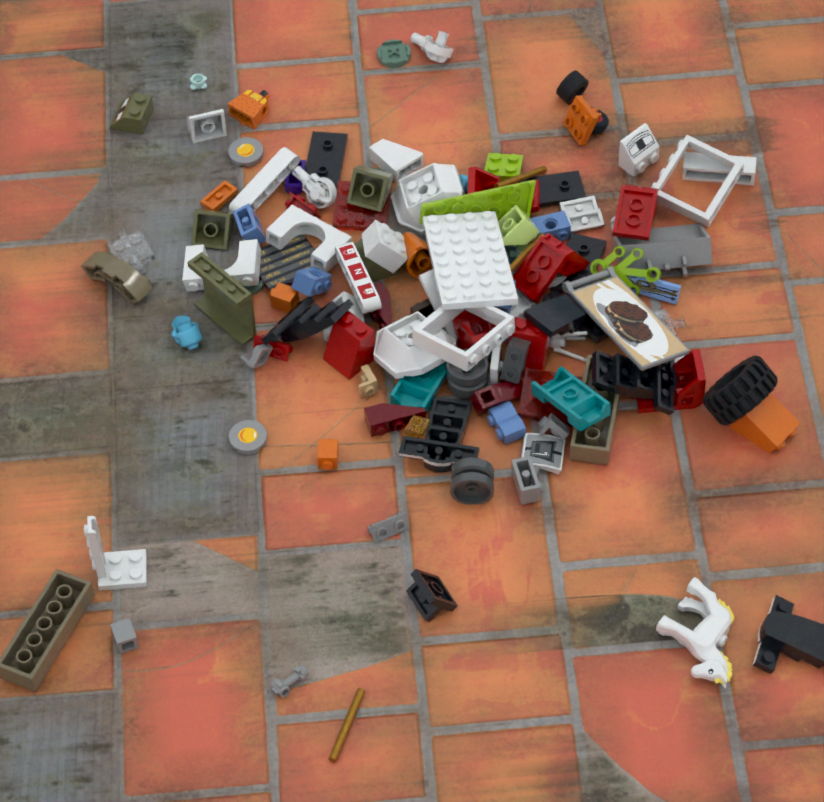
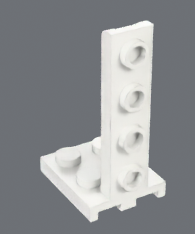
[84,516,147,591]

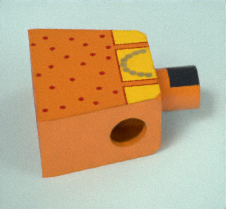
[228,90,270,130]

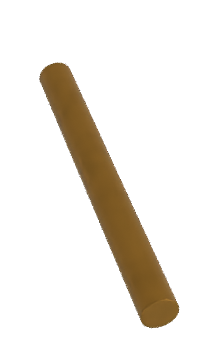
[494,166,547,188]
[510,233,544,273]
[329,688,365,763]

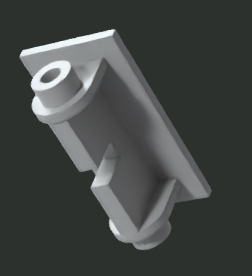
[367,512,410,543]

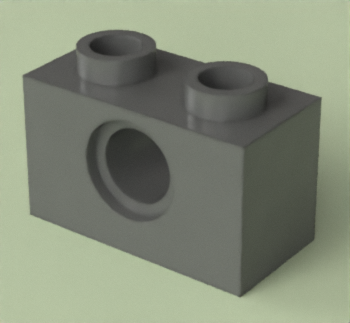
[500,337,531,384]

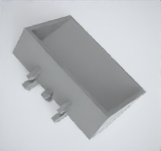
[611,223,712,277]

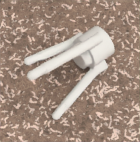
[550,331,587,362]

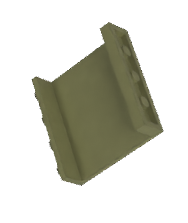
[187,252,257,346]

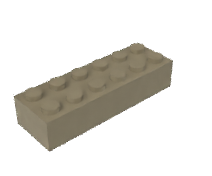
[570,354,621,465]
[0,569,95,692]

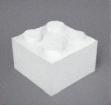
[362,220,408,273]

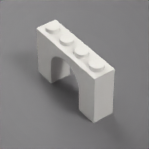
[266,205,351,273]
[182,239,261,292]

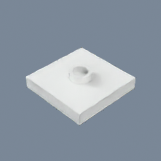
[490,345,504,385]

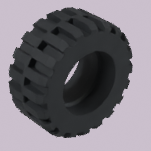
[703,355,778,426]

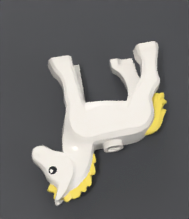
[656,577,734,688]

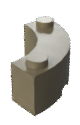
[81,252,153,304]

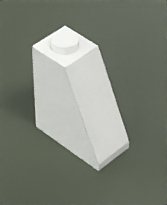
[369,139,424,183]

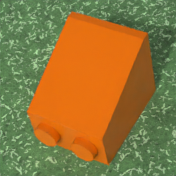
[729,392,800,453]

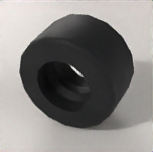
[556,70,589,104]

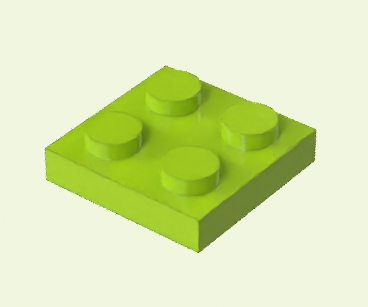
[484,153,524,181]

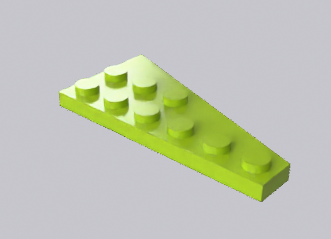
[419,180,536,224]

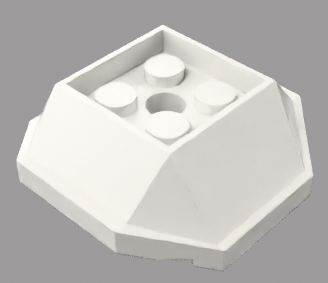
[391,163,465,236]
[373,311,457,379]

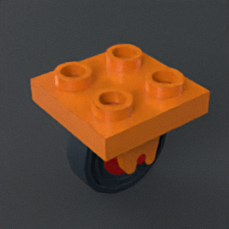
[563,95,609,146]

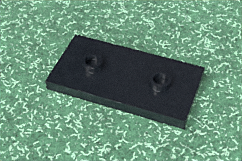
[305,131,348,190]
[519,170,586,207]
[550,233,607,295]

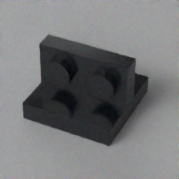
[406,569,458,622]

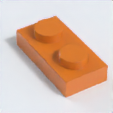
[200,180,238,210]

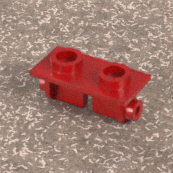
[285,192,321,218]
[253,335,293,362]

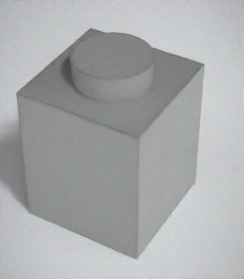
[110,618,139,654]

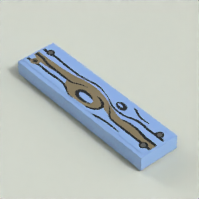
[611,265,681,304]

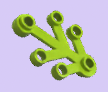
[590,246,661,295]

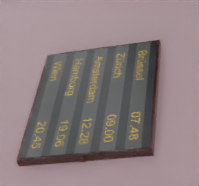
[259,235,316,292]

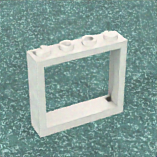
[651,135,744,228]
[412,306,515,372]

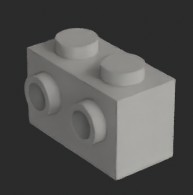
[511,456,543,505]

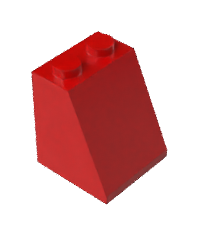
[323,311,375,380]
[507,317,551,381]

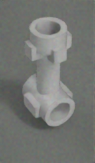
[271,665,309,698]

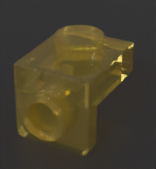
[405,415,430,438]

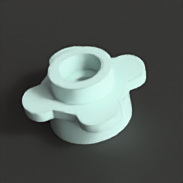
[190,74,207,90]

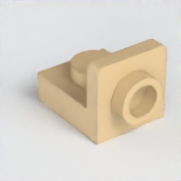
[358,364,378,398]

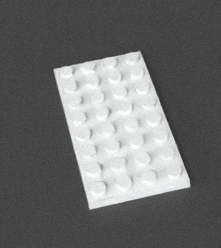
[422,211,518,310]

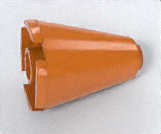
[402,232,433,278]

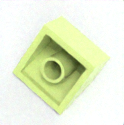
[498,205,540,246]

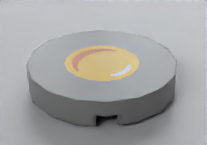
[228,137,264,167]
[229,420,268,455]

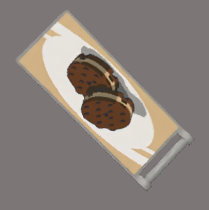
[562,266,690,371]

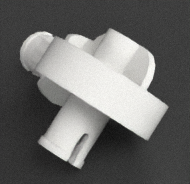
[410,31,454,63]
[292,166,337,209]

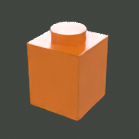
[269,282,300,313]
[317,439,339,470]

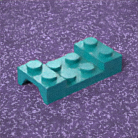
[390,362,447,414]
[531,366,611,431]

